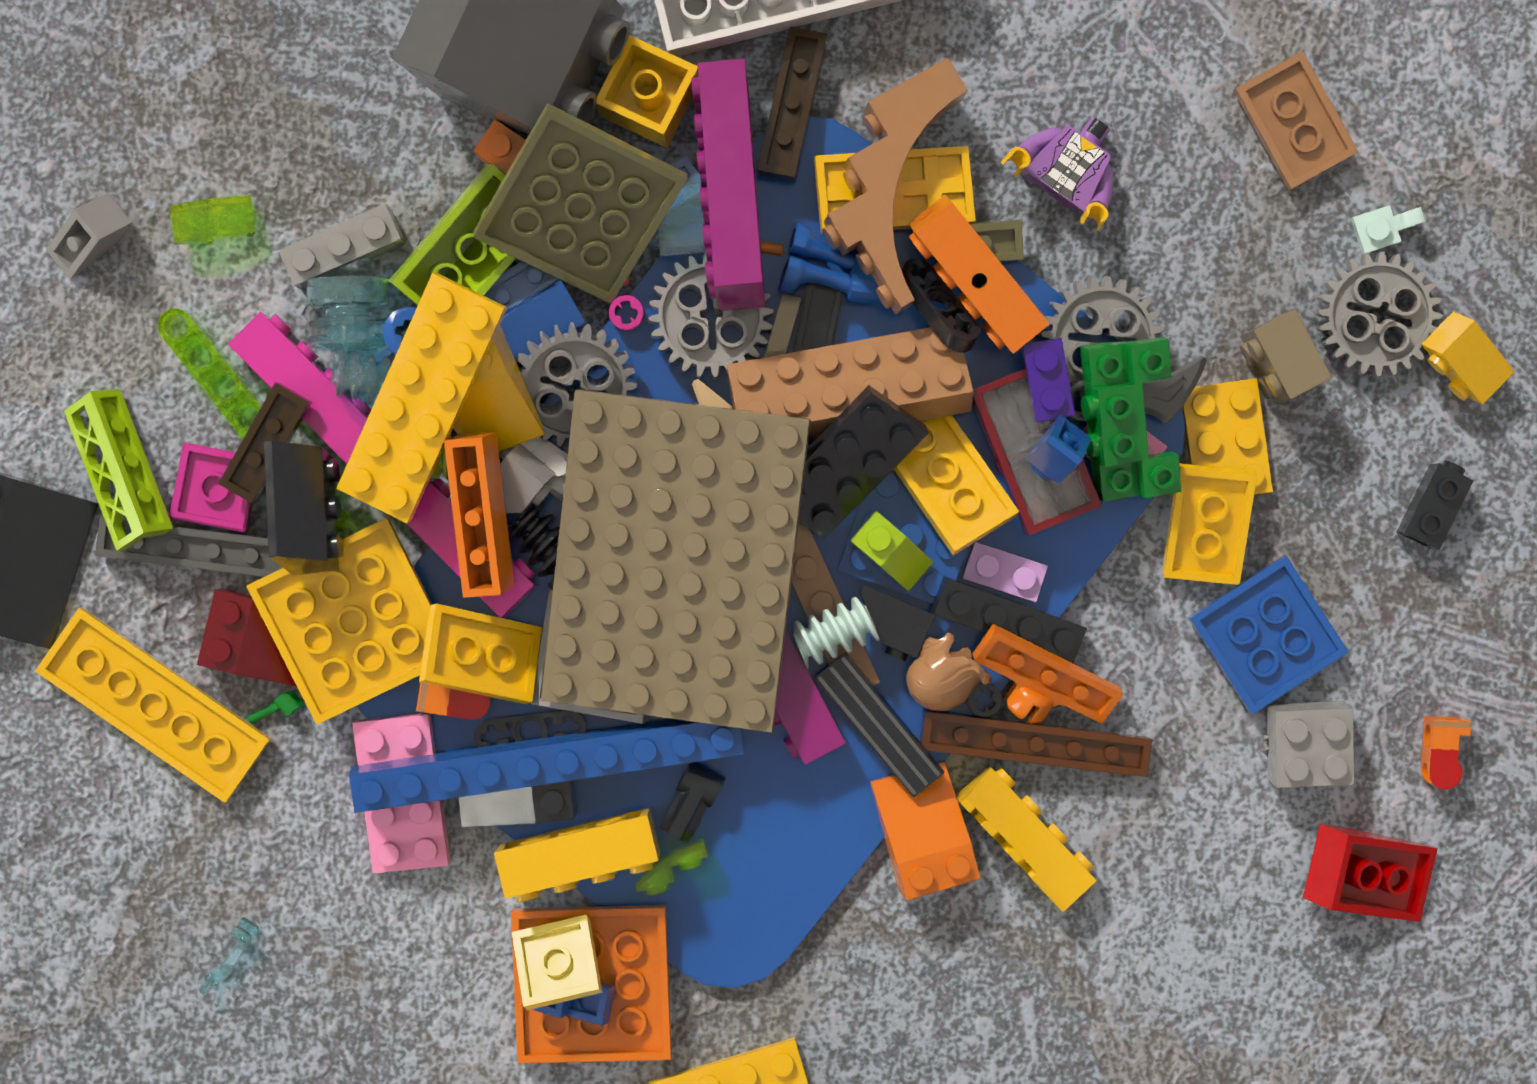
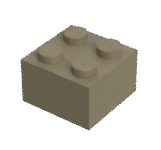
[1240,308,1332,403]

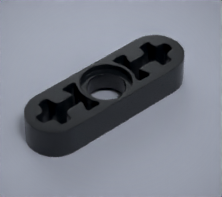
[901,259,980,353]
[474,710,587,747]

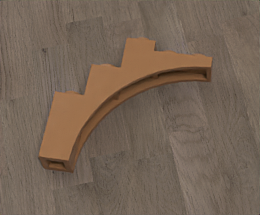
[823,58,968,315]

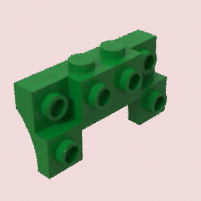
[1080,337,1181,502]

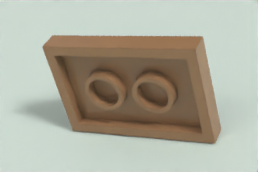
[1233,51,1359,191]

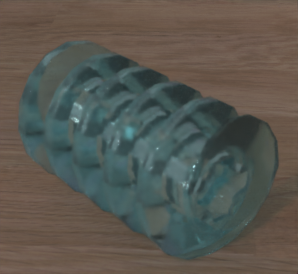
[331,347,391,404]

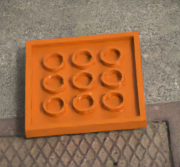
[511,905,672,1063]

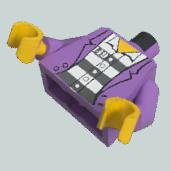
[1001,117,1114,231]

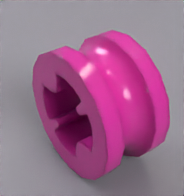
[609,295,644,331]

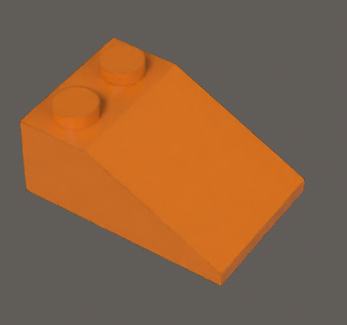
[870,760,980,901]

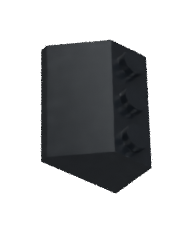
[264,441,343,576]

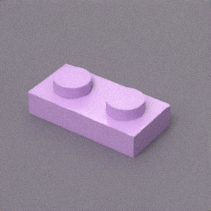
[962,542,1048,602]

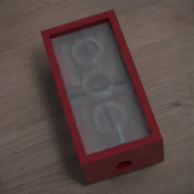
[972,369,1102,535]

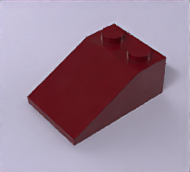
[197,588,297,687]

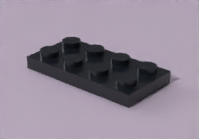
[799,385,929,539]

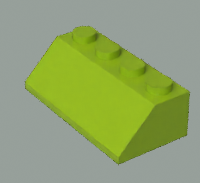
[388,164,515,306]

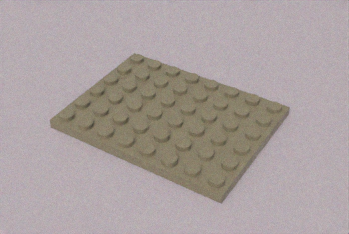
[541,389,811,733]

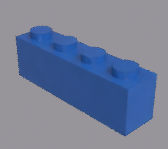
[500,279,586,363]

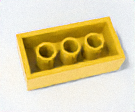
[494,807,661,902]

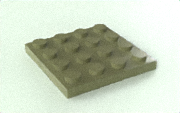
[473,103,687,304]

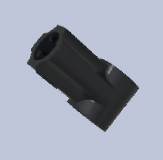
[659,762,726,843]

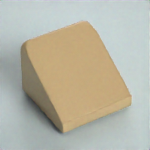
[692,379,733,409]

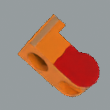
[416,682,491,720]
[1421,715,1472,790]

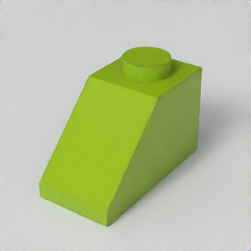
[850,511,933,591]

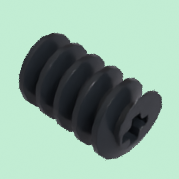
[508,502,560,590]

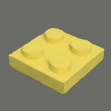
[512,914,602,1010]

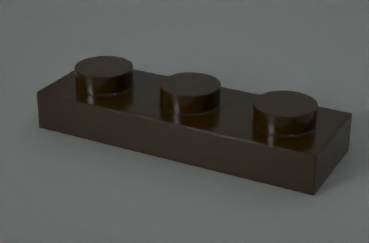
[218,382,312,503]

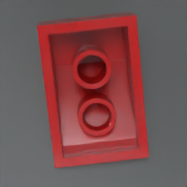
[1303,824,1438,922]

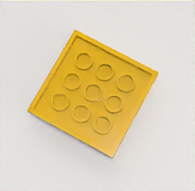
[246,517,432,725]

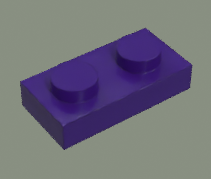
[1022,338,1075,423]

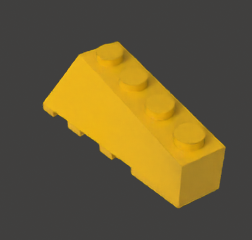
[956,765,1097,912]

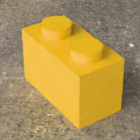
[1421,311,1515,405]

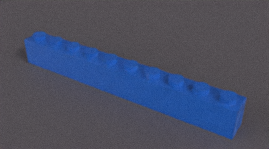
[349,719,744,813]

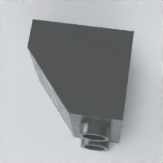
[392,0,630,136]

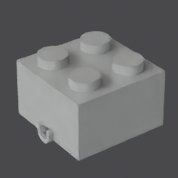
[1263,701,1354,788]

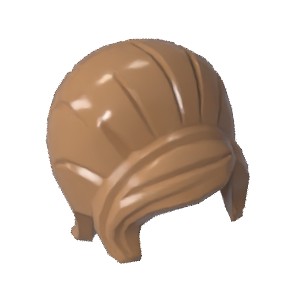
[906,632,992,711]

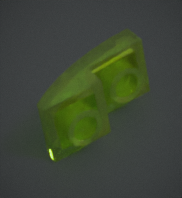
[169,195,256,245]
[635,838,708,896]

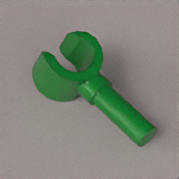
[248,691,303,724]

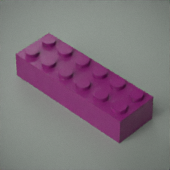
[691,59,766,311]

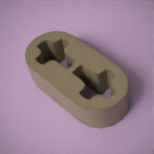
[764,293,802,358]

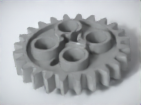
[1315,252,1443,377]
[648,253,774,380]
[1038,276,1164,399]
[517,322,637,447]

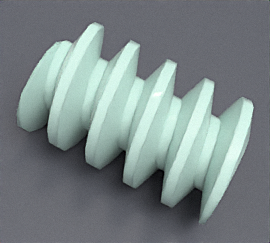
[793,597,880,669]

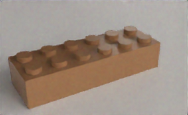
[727,327,973,442]

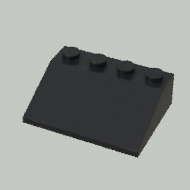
[0,472,99,649]

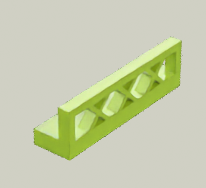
[64,389,173,551]

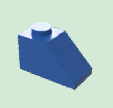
[1027,414,1091,484]

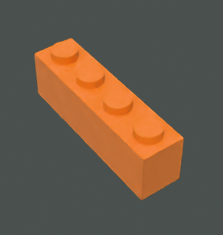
[444,431,515,598]

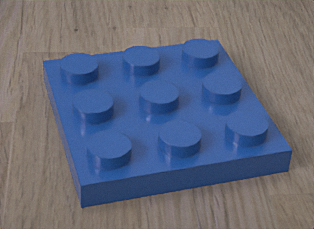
[837,469,968,604]
[1188,555,1349,715]

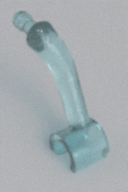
[199,917,259,995]

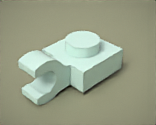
[1351,205,1426,255]

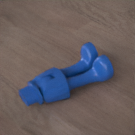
[778,223,901,304]

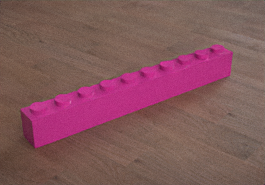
[228,311,538,618]

